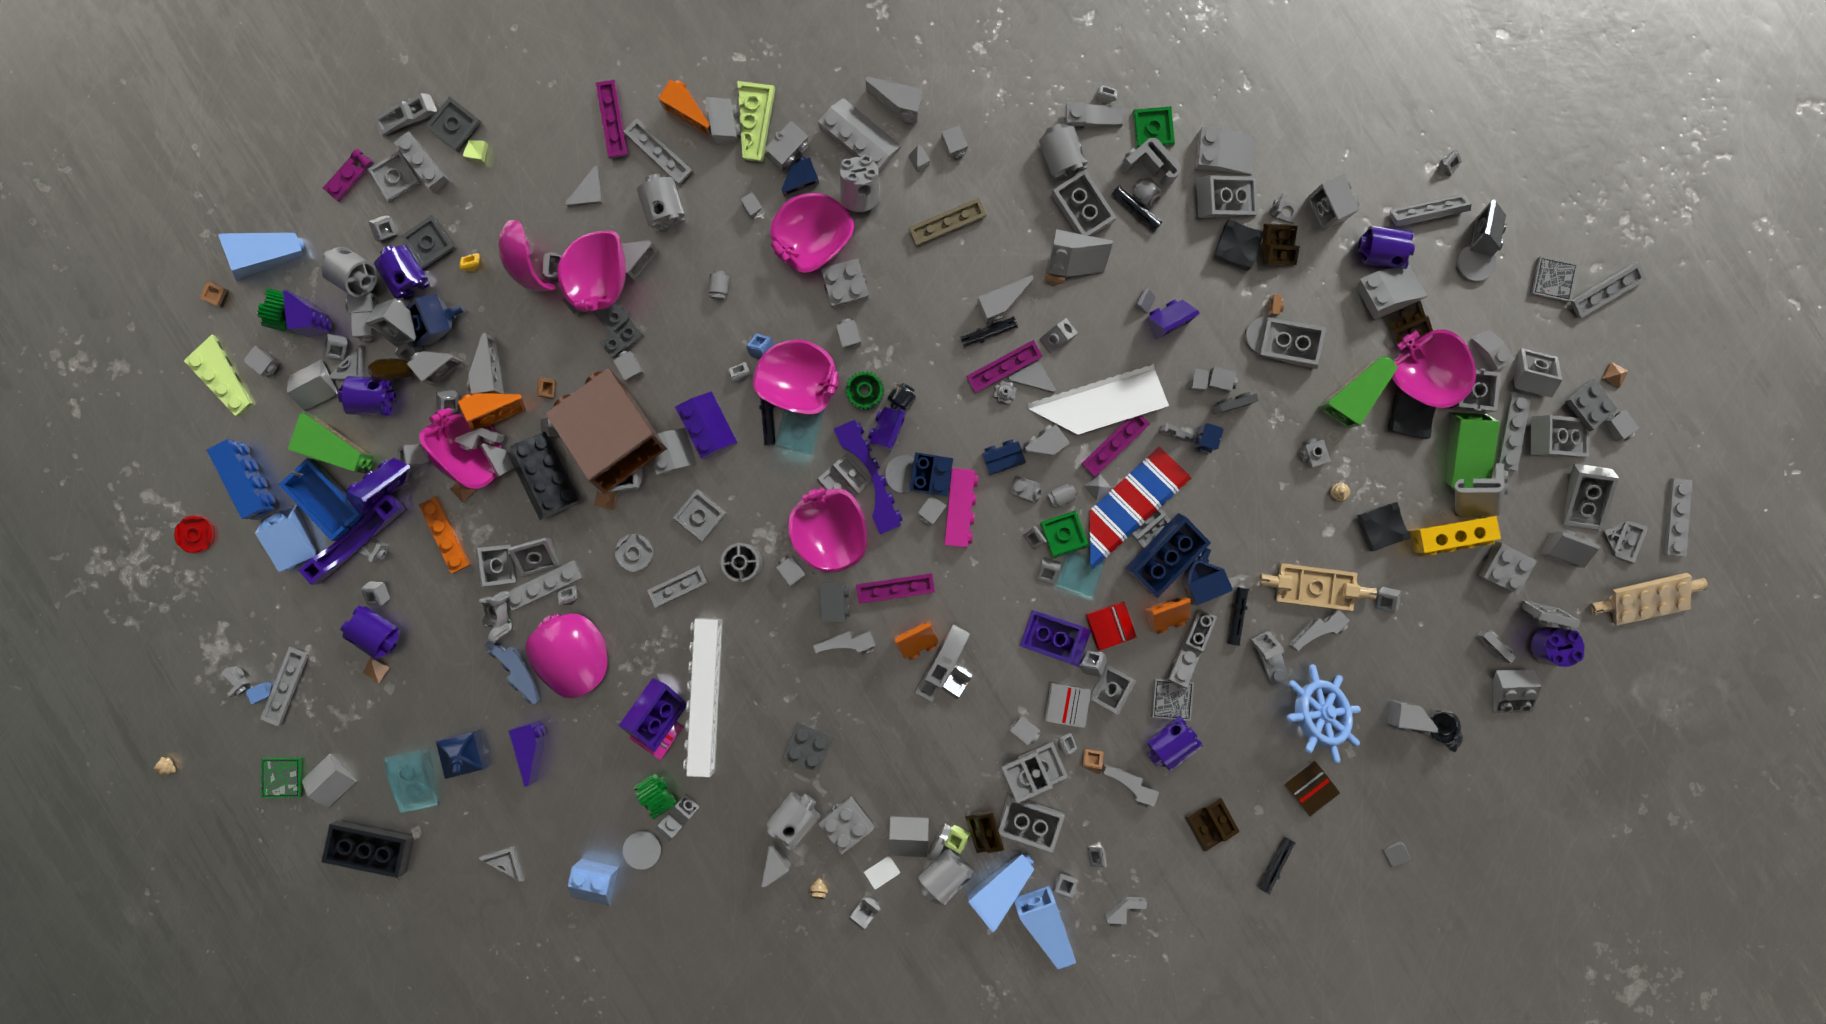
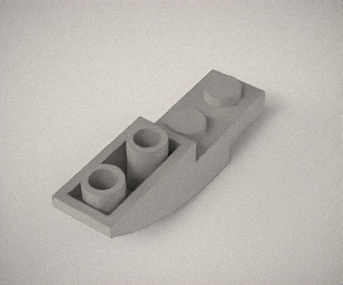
[1168,609,1217,688]
[915,624,970,702]

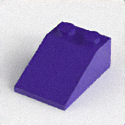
[1146,299,1200,340]
[868,407,906,452]
[1020,610,1091,667]
[508,720,546,787]

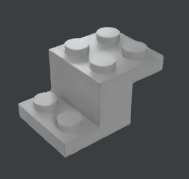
[1001,742,1068,803]

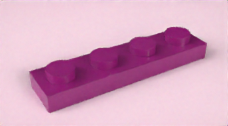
[596,80,628,159]
[966,340,1043,393]
[1081,415,1150,477]
[856,573,935,604]

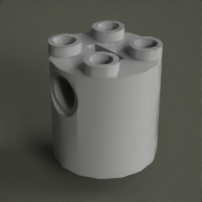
[1039,124,1087,180]
[840,155,878,212]
[637,174,685,230]
[321,247,378,297]
[720,543,763,582]
[766,792,820,850]
[918,849,974,905]

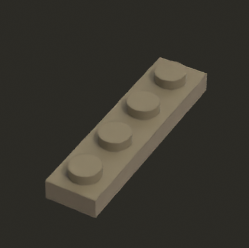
[909,198,986,246]

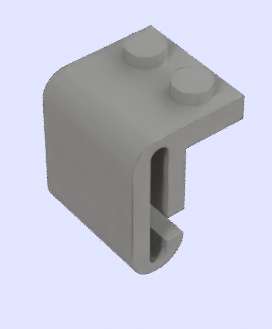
[1121,138,1181,186]
[1455,463,1508,516]

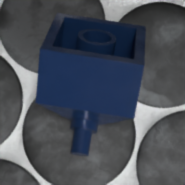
[406,294,464,348]
[1182,548,1233,606]
[436,730,488,779]

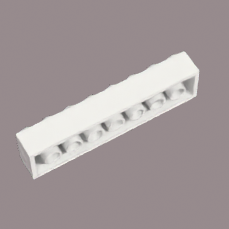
[683,618,722,777]

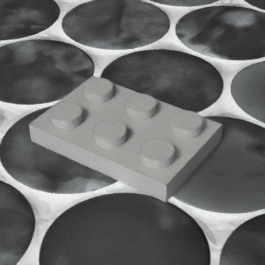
[1521,601,1580,630]

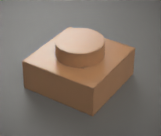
[199,281,227,307]
[1268,294,1284,317]
[594,489,618,510]

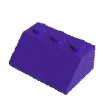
[283,290,333,337]
[675,391,738,460]
[346,458,411,515]
[618,678,687,752]

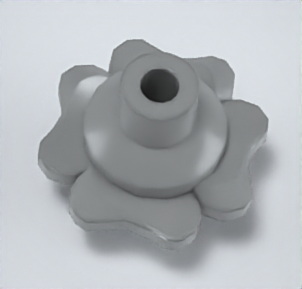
[994,381,1017,404]

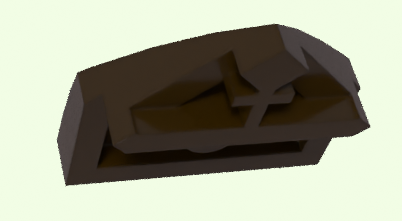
[368,358,413,382]

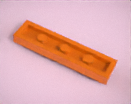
[419,496,470,574]

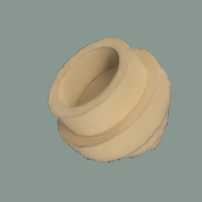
[1330,483,1350,502]
[153,756,176,776]
[809,878,828,899]

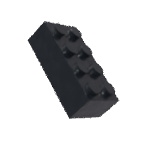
[506,432,579,520]
[321,820,413,878]

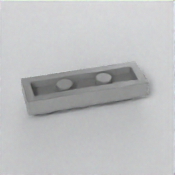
[647,566,708,608]

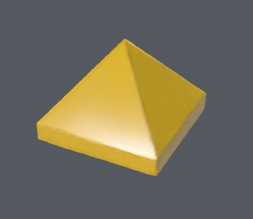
[460,253,480,272]

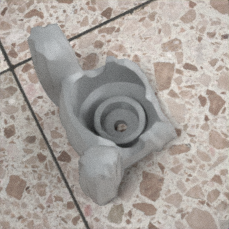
[479,591,512,643]

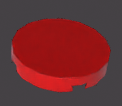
[174,515,215,553]

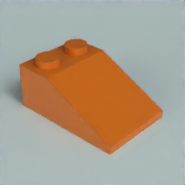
[658,79,713,138]
[458,393,526,431]
[1144,597,1191,634]
[894,620,939,660]

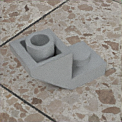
[455,428,504,451]
[655,794,699,842]
[1105,897,1147,927]

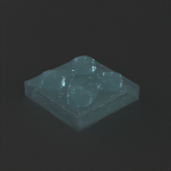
[1056,551,1105,597]

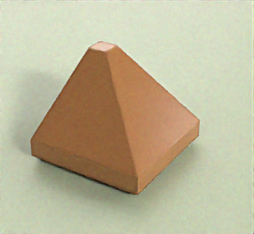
[363,657,390,684]
[1083,749,1104,774]

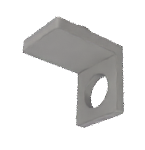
[1272,193,1299,223]
[1040,318,1078,353]
[359,538,388,563]

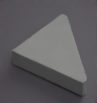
[566,166,602,206]
[329,345,365,381]
[1008,360,1056,392]
[1159,423,1195,443]
[480,443,514,477]
[479,846,524,882]

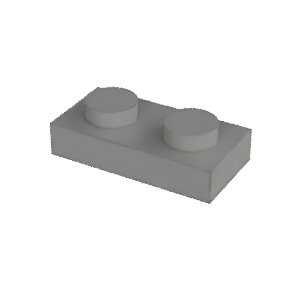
[1477,630,1516,663]

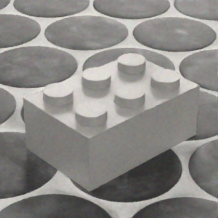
[1051,170,1117,236]
[1308,174,1360,231]
[997,794,1065,853]

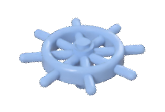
[1287,664,1361,764]

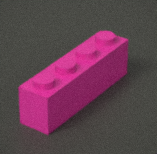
[944,468,978,547]

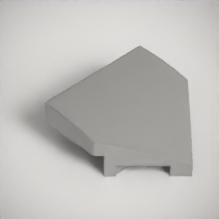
[1604,521,1649,564]

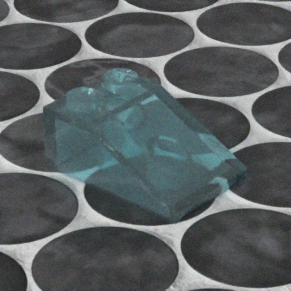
[775,409,825,456]
[384,748,439,813]

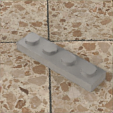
[623,118,693,185]
[1390,194,1472,227]
[1570,262,1646,318]
[1497,392,1532,471]
[1664,479,1693,557]
[508,561,583,611]
[260,647,309,726]

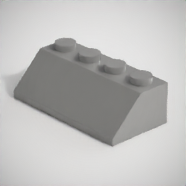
[818,98,902,174]

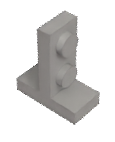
[1251,631,1290,686]

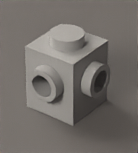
[1300,438,1331,468]

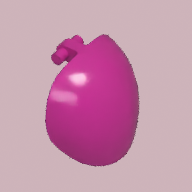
[770,193,854,273]
[498,220,556,291]
[558,231,626,312]
[1392,330,1476,408]
[753,339,839,414]
[419,408,502,489]
[788,487,867,572]
[525,613,607,698]

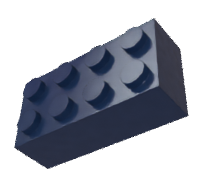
[1125,513,1211,598]

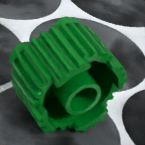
[257,288,288,331]
[845,371,884,411]
[634,774,677,820]

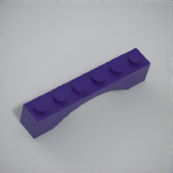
[834,419,903,535]
[298,494,406,585]

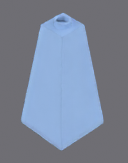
[218,233,305,281]
[967,851,1034,933]
[1014,886,1076,969]

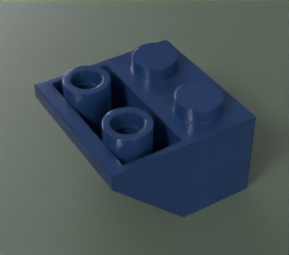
[909,452,953,497]

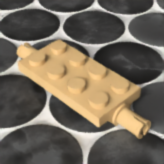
[1259,563,1377,611]
[1591,573,1708,626]

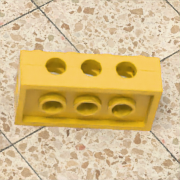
[1409,516,1501,556]

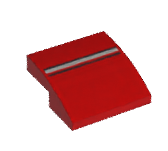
[1086,601,1137,651]

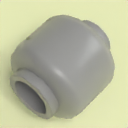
[1133,178,1161,206]

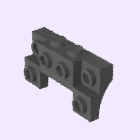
[562,298,644,358]

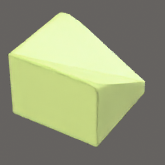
[463,140,488,163]
[944,825,971,854]

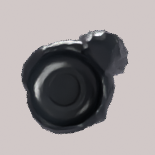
[1430,710,1463,752]

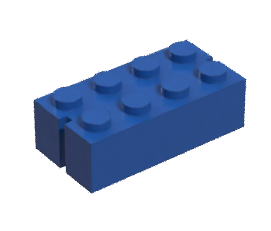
[207,439,277,520]
[278,458,366,541]

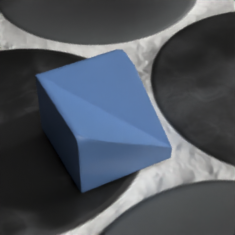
[746,333,774,359]
[246,682,272,705]

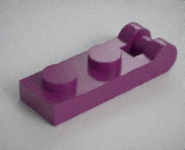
[323,148,373,202]

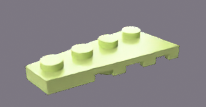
[737,81,776,162]
[184,335,252,417]

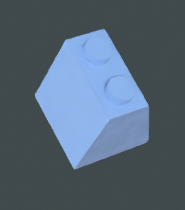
[255,504,317,572]
[568,859,619,906]

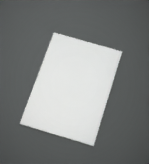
[864,856,901,890]

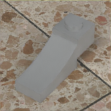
[374,93,437,136]
[1065,103,1123,128]
[1289,609,1350,651]
[813,631,876,655]
[1102,764,1159,808]

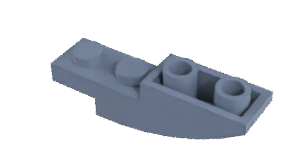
[484,641,541,705]

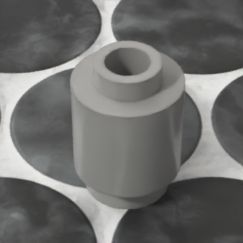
[708,270,729,299]
[1048,483,1078,508]

